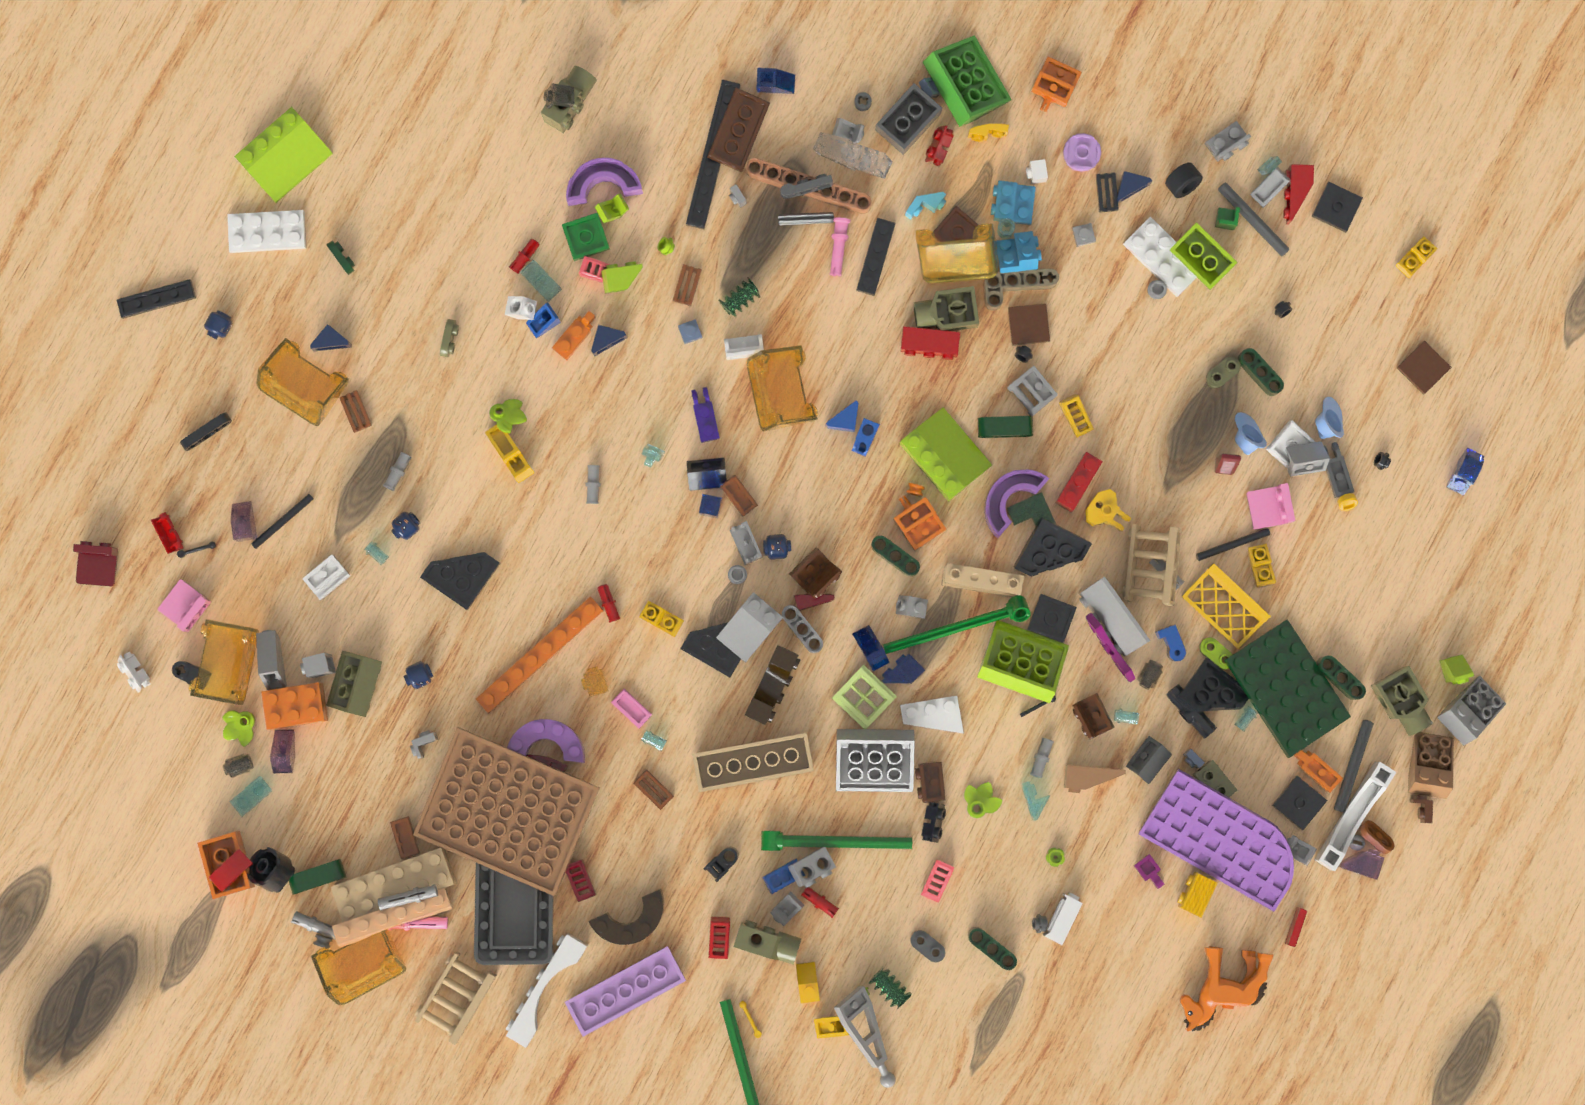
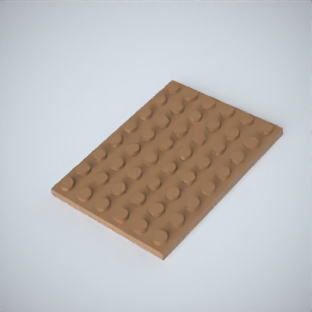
[413,727,600,896]

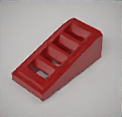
[708,916,730,959]

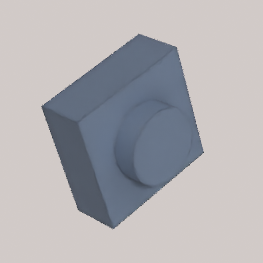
[918,77,940,98]
[678,319,702,344]
[1183,749,1205,768]

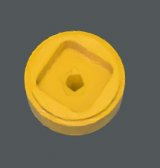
[1337,493,1358,511]

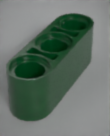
[1238,348,1284,396]
[977,416,1033,438]
[871,536,920,577]
[1317,655,1366,700]
[289,859,346,895]
[968,927,1017,970]

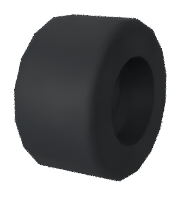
[1165,162,1203,198]

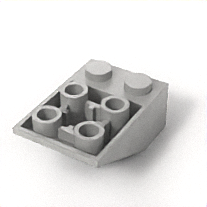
[1437,676,1506,746]

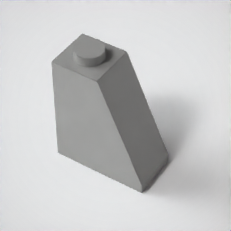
[256,630,287,690]

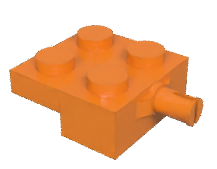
[1031,57,1082,112]
[893,495,947,551]

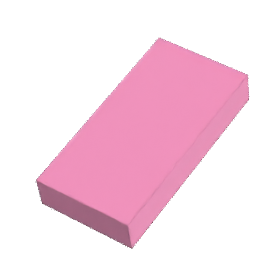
[611,689,652,729]

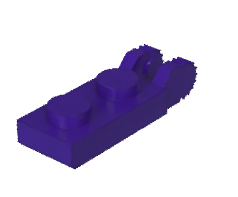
[691,387,720,443]

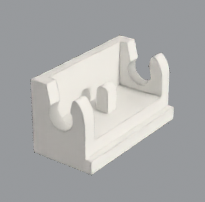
[724,334,764,360]

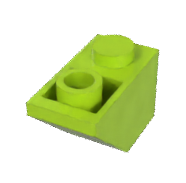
[601,261,643,293]
[1439,654,1474,685]

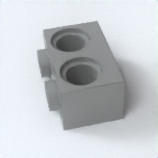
[300,652,336,678]
[788,847,836,888]

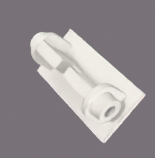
[117,652,151,693]

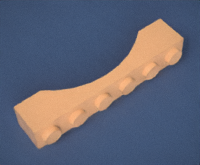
[332,888,452,947]

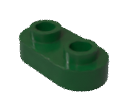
[326,240,355,275]

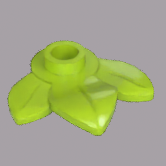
[489,399,527,433]
[222,710,255,747]
[964,782,1002,818]

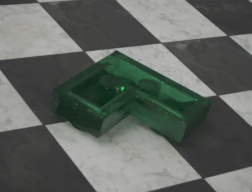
[1006,492,1056,527]

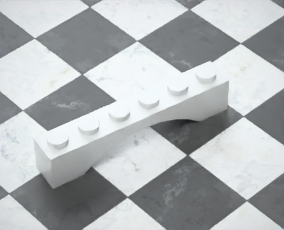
[1314,762,1396,871]
[506,933,588,1048]

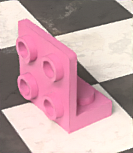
[1246,483,1296,529]
[158,580,211,632]

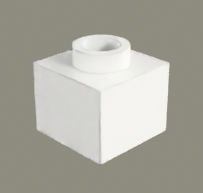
[1026,159,1048,184]

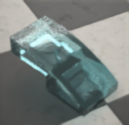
[520,260,562,302]

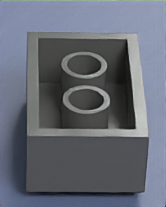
[875,83,942,155]

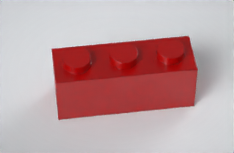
[900,326,960,360]
[1055,452,1103,513]

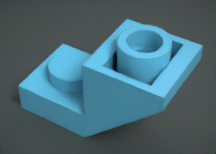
[905,192,946,220]

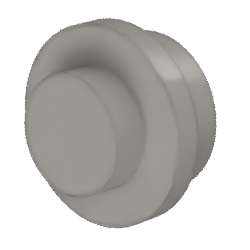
[1147,280,1167,299]
[728,565,747,584]

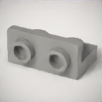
[1205,121,1251,162]

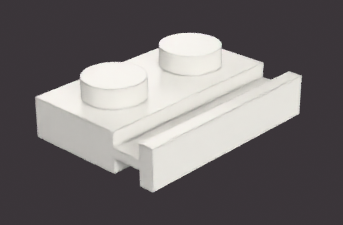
[303,554,350,600]

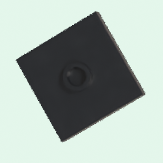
[1312,182,1363,233]
[1027,594,1077,643]
[1272,776,1328,830]

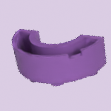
[566,158,643,206]
[984,469,1050,538]
[507,719,585,763]

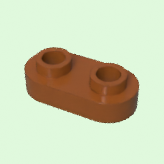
[1360,820,1395,854]

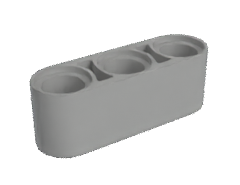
[782,605,823,653]

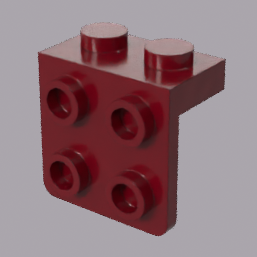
[73,541,118,587]

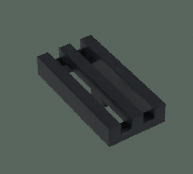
[1096,173,1119,212]

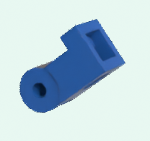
[852,418,880,457]
[1155,625,1186,661]

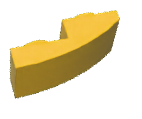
[968,124,1009,142]
[1395,236,1438,278]
[1248,543,1276,588]
[639,601,684,637]

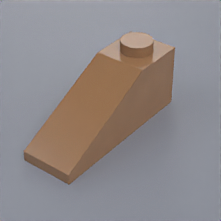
[1064,765,1126,793]

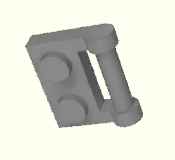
[1007,366,1058,416]

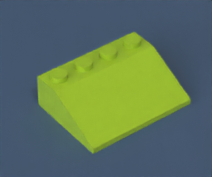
[234,107,333,203]
[900,407,992,502]
[977,620,1069,703]

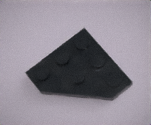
[1013,517,1092,577]
[420,552,501,610]
[680,622,741,678]
[1176,657,1249,712]

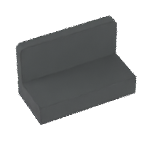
[1126,736,1172,784]

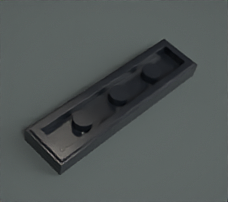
[117,279,196,319]

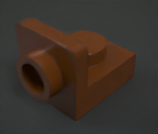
[1410,795,1433,823]

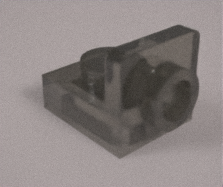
[543,83,574,109]

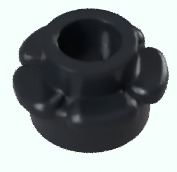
[1275,301,1292,318]
[1015,345,1033,363]
[1374,452,1391,470]

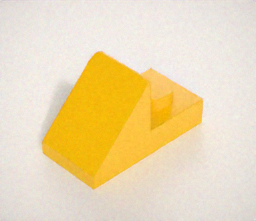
[796,962,820,1004]
[814,1015,849,1039]

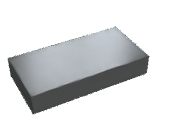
[1250,167,1291,208]

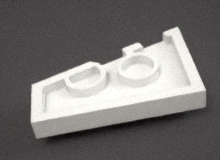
[900,696,964,734]

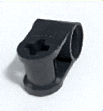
[172,661,212,691]
[703,847,739,883]

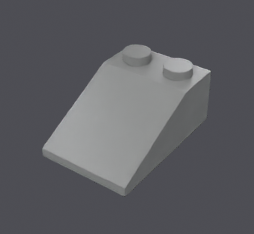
[716,592,783,663]

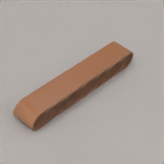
[746,158,872,214]

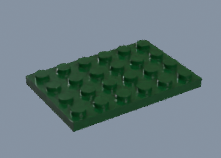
[1224,619,1351,758]

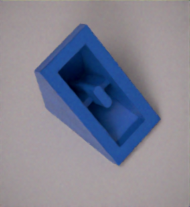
[526,302,561,338]
[825,401,859,432]

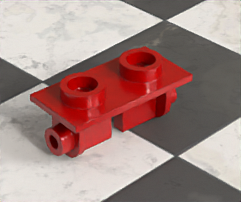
[925,125,954,166]
[151,512,184,554]

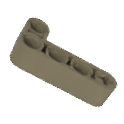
[984,269,1059,311]

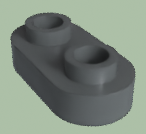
[910,930,945,962]

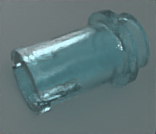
[364,542,389,565]
[1234,706,1257,732]
[1114,708,1139,725]
[641,730,667,751]

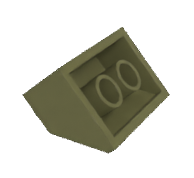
[326,650,382,717]

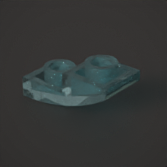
[229,776,272,817]

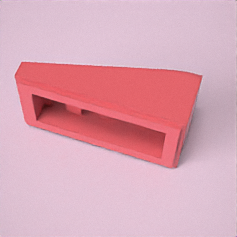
[579,256,610,283]
[921,859,955,903]

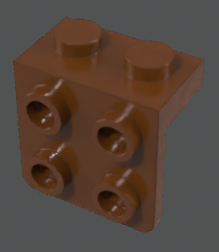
[789,547,842,598]

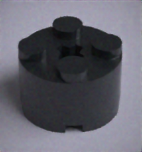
[247,847,295,893]

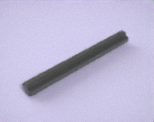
[1218,182,1289,256]
[1334,720,1374,812]

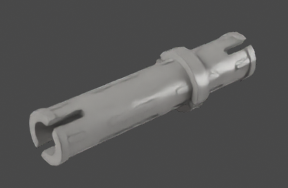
[378,884,438,911]
[291,911,336,940]

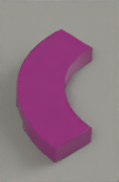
[1086,613,1136,683]

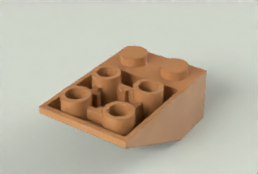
[1408,732,1454,799]

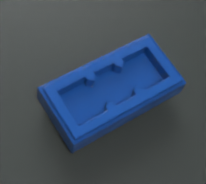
[762,859,806,894]

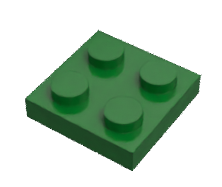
[562,212,610,261]

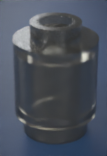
[1137,660,1163,690]
[223,754,254,778]

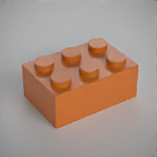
[261,682,328,730]
[197,831,255,899]

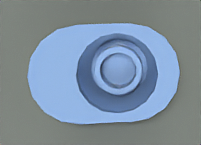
[1315,397,1344,439]
[1235,412,1267,455]

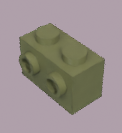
[1192,760,1237,797]

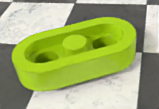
[1199,637,1233,670]

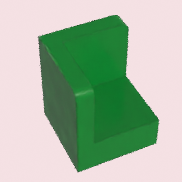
[1215,207,1240,230]

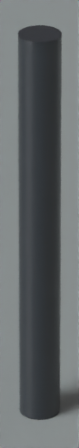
[251,494,314,549]
[1196,528,1270,561]

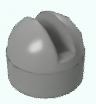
[1349,835,1365,851]

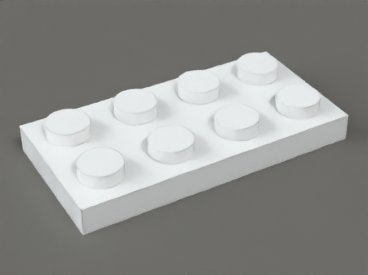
[227,210,306,253]
[1123,217,1197,297]

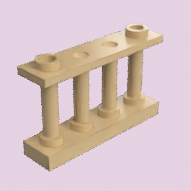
[1122,524,1182,606]
[942,563,1024,597]
[415,952,497,1045]

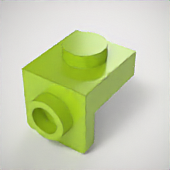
[595,194,629,223]

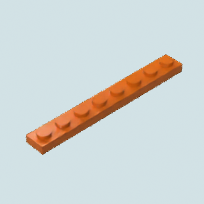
[476,596,603,713]

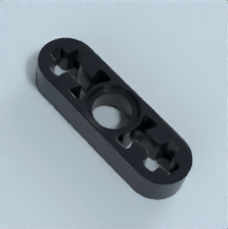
[180,412,232,451]

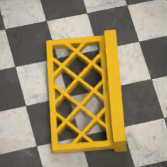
[1182,563,1271,649]

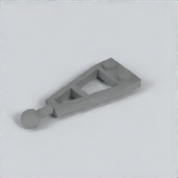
[834,986,896,1088]

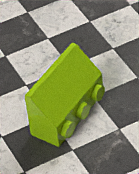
[1169,222,1238,290]

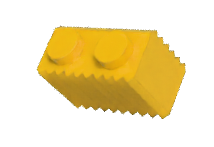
[1177,872,1218,918]

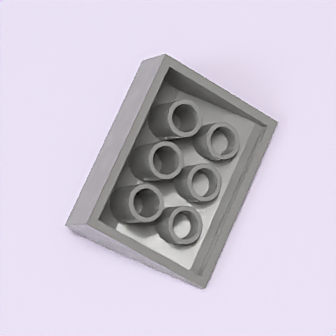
[1079,577,1150,656]
[836,729,915,792]

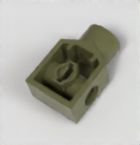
[541,66,597,134]
[913,286,979,331]
[1371,666,1433,736]
[734,920,802,964]

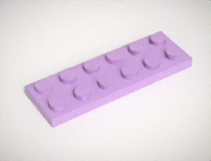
[565,946,686,1036]

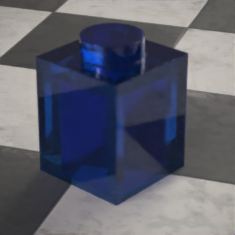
[699,494,722,519]

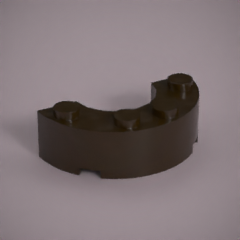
[745,645,801,725]
[588,889,664,945]

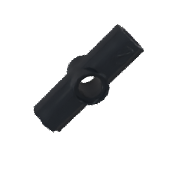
[1166,684,1217,739]

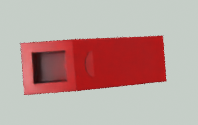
[1283,164,1314,224]

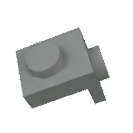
[832,118,864,144]
[896,595,928,619]
[410,730,438,759]
[1287,835,1317,866]
[770,892,804,926]

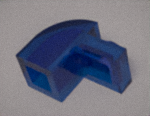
[1447,448,1484,496]

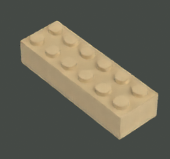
[692,733,814,792]
[331,848,457,923]

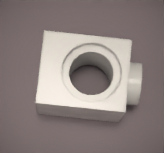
[505,296,537,320]

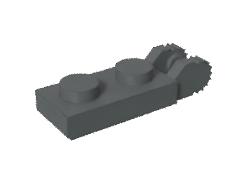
[780,174,833,199]
[1324,442,1354,498]

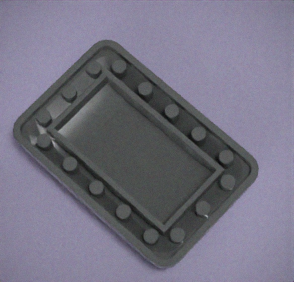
[474,863,554,965]

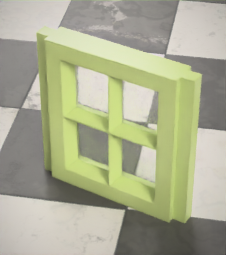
[832,665,897,729]

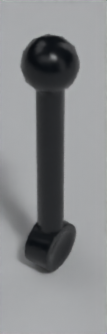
[177,541,216,558]
[1020,695,1056,717]

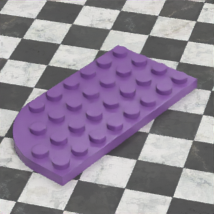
[1139,769,1294,912]

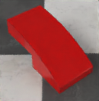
[209,849,252,892]

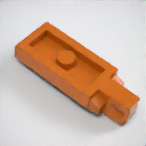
[552,311,596,360]
[1294,750,1343,793]

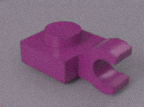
[1133,854,1165,889]

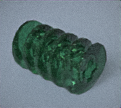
[718,277,761,317]
[869,967,912,1009]

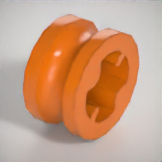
[906,483,925,497]

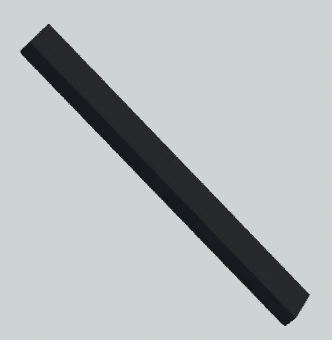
[686,80,741,230]

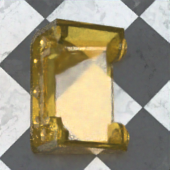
[916,223,998,283]
[256,338,349,426]
[747,345,818,431]
[189,619,259,705]
[311,929,407,1005]

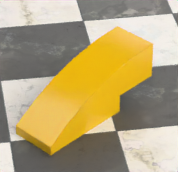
[485,424,534,483]

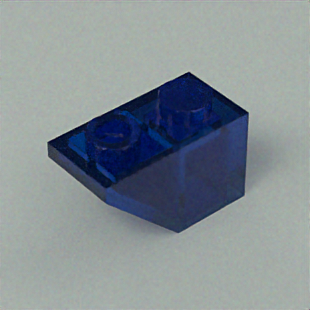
[756,68,795,94]
[852,625,890,671]
[881,654,925,684]

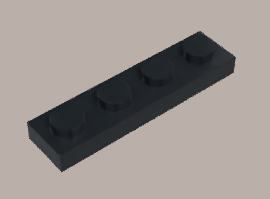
[856,218,895,296]

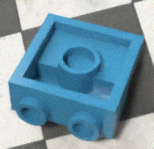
[990,181,1036,225]
[995,231,1042,273]

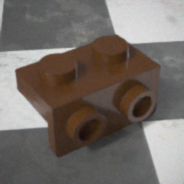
[1072,693,1114,740]
[915,762,946,803]

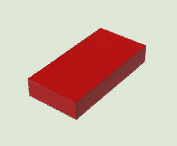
[1285,907,1307,947]

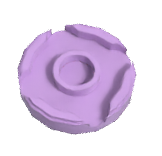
[1063,133,1101,172]

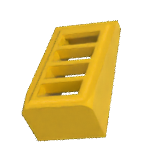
[1059,394,1094,438]

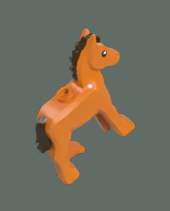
[1180,946,1273,1032]

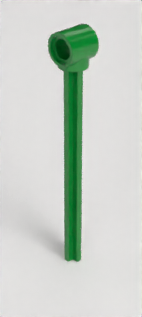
[883,595,1030,654]
[761,831,913,851]
[719,999,759,1105]

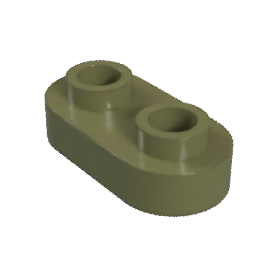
[440,319,459,357]
[1206,357,1241,388]

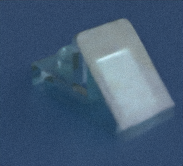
[1021,781,1050,821]

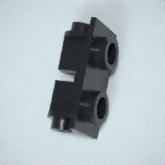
[921,802,946,843]

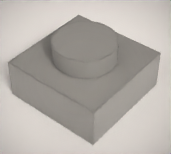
[729,184,747,208]
[1072,223,1096,247]

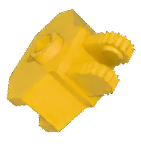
[1085,489,1131,532]

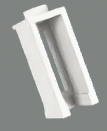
[1043,892,1083,945]

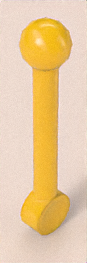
[739,1001,762,1038]

